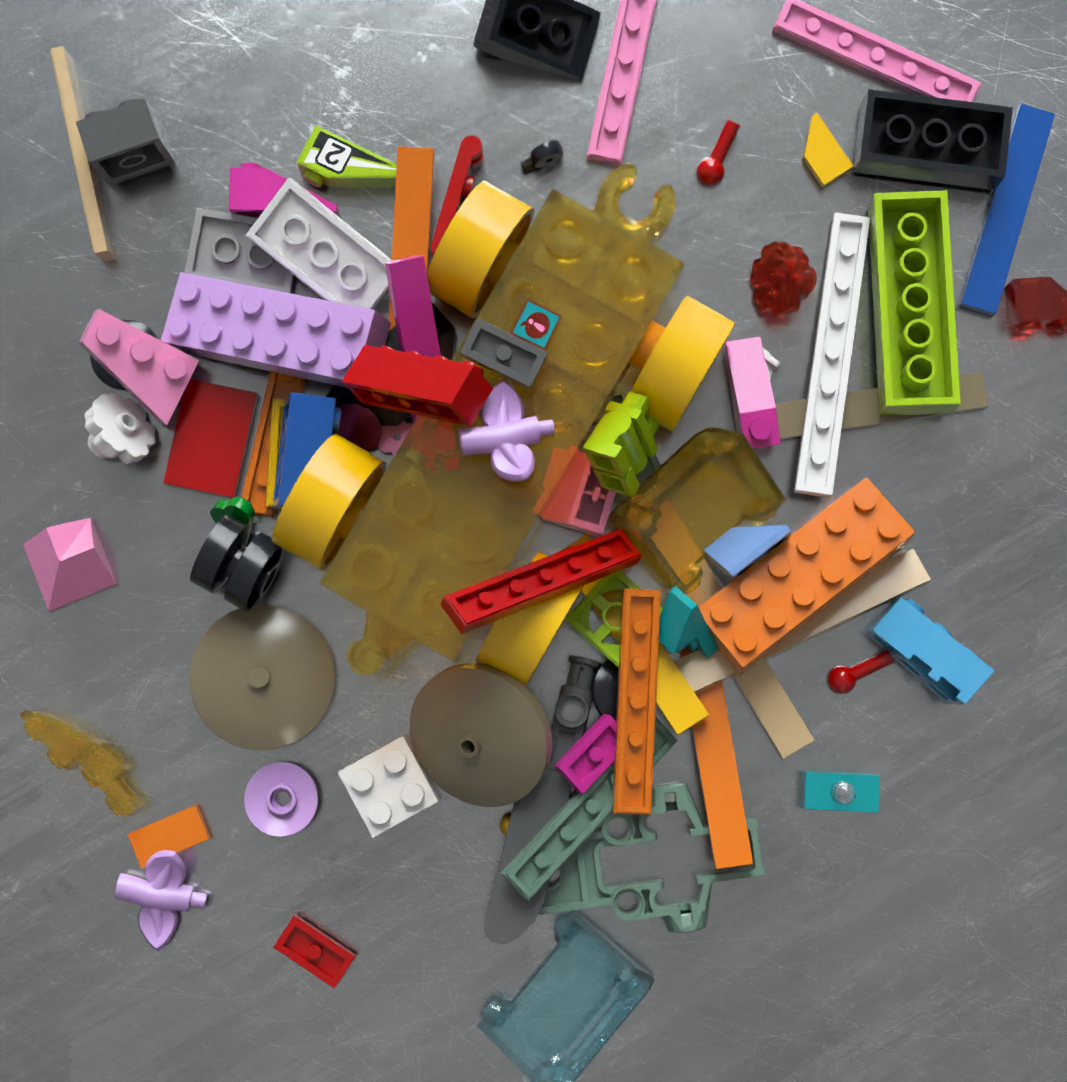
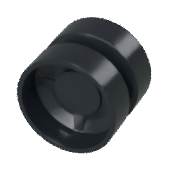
[190,514,284,612]

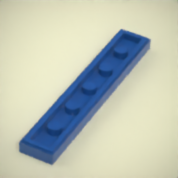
[959,103,1055,316]

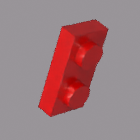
[273,914,356,989]

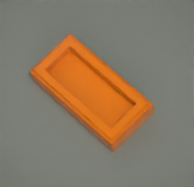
[128,804,211,868]

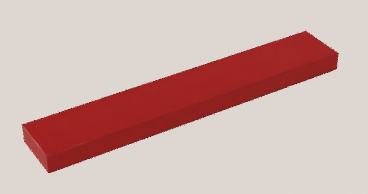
[440,528,642,634]

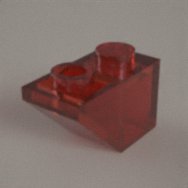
[1004,277,1067,334]

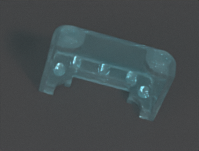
[477,910,654,1082]

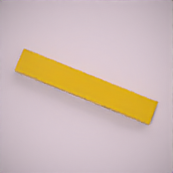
[559,534,709,736]

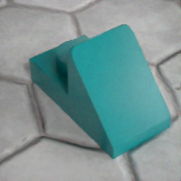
[659,586,719,658]

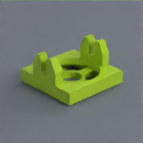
[565,571,663,668]

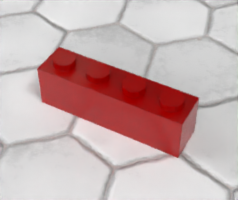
[342,345,493,427]

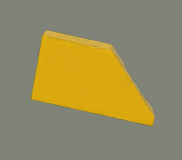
[802,113,853,188]

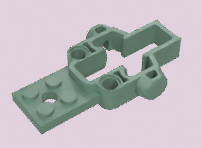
[538,783,766,933]

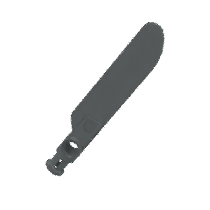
[484,655,601,944]

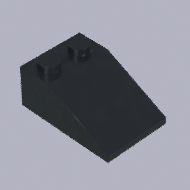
[472,0,601,80]

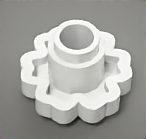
[85,392,156,464]

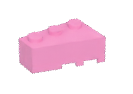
[79,309,199,425]

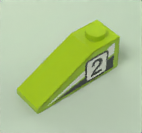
[296,125,397,188]

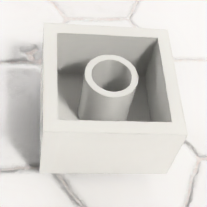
[338,735,441,838]

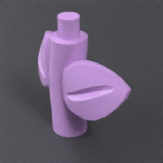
[458,380,555,481]
[115,850,208,951]

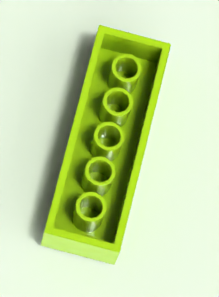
[868,190,961,416]

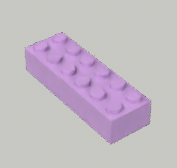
[161,272,391,387]

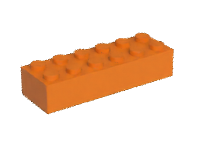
[699,477,915,676]

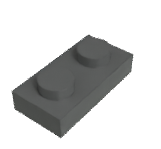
[460,318,548,390]

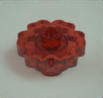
[750,241,817,316]

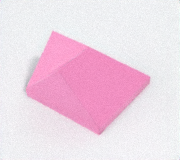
[23,518,117,612]

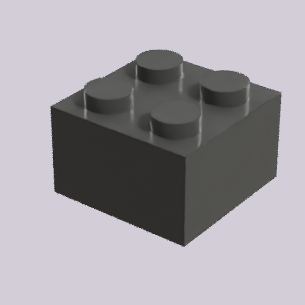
[76,98,174,183]

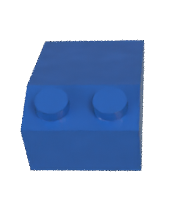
[272,392,341,510]

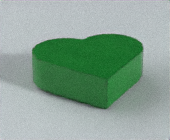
[210,497,255,532]

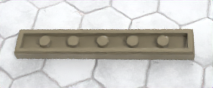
[775,371,989,440]

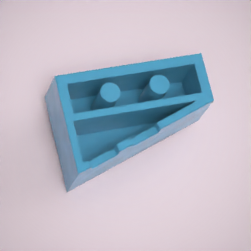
[866,598,995,705]

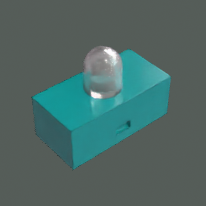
[800,771,880,813]

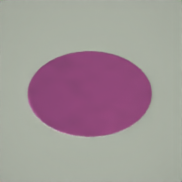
[334,404,382,452]

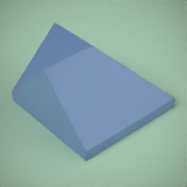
[704,525,791,586]

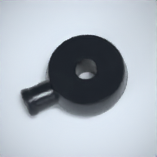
[521,140,564,172]

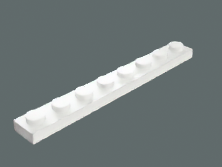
[794,212,870,498]

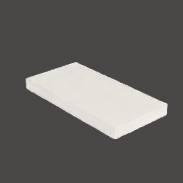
[245,178,393,310]

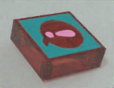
[510,299,562,351]

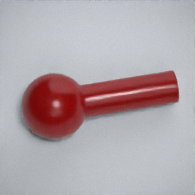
[696,119,740,186]
[827,650,895,694]

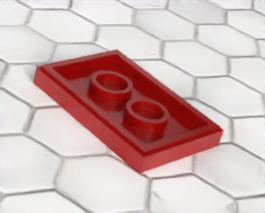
[163,379,259,498]

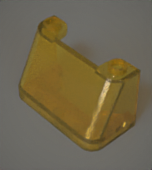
[609,427,786,594]

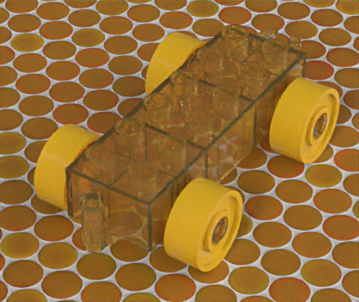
[272,163,736,686]

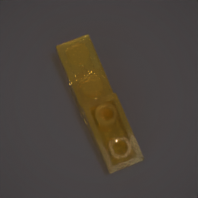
[20,710,145,818]

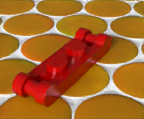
[431,135,483,256]

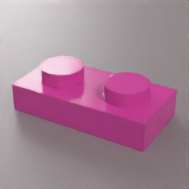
[554,714,616,794]

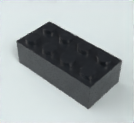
[853,89,1013,190]

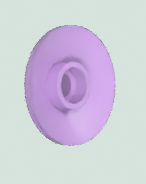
[244,762,318,837]

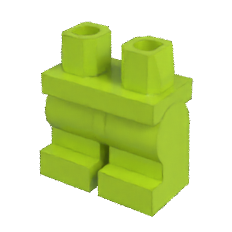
[583,391,659,498]

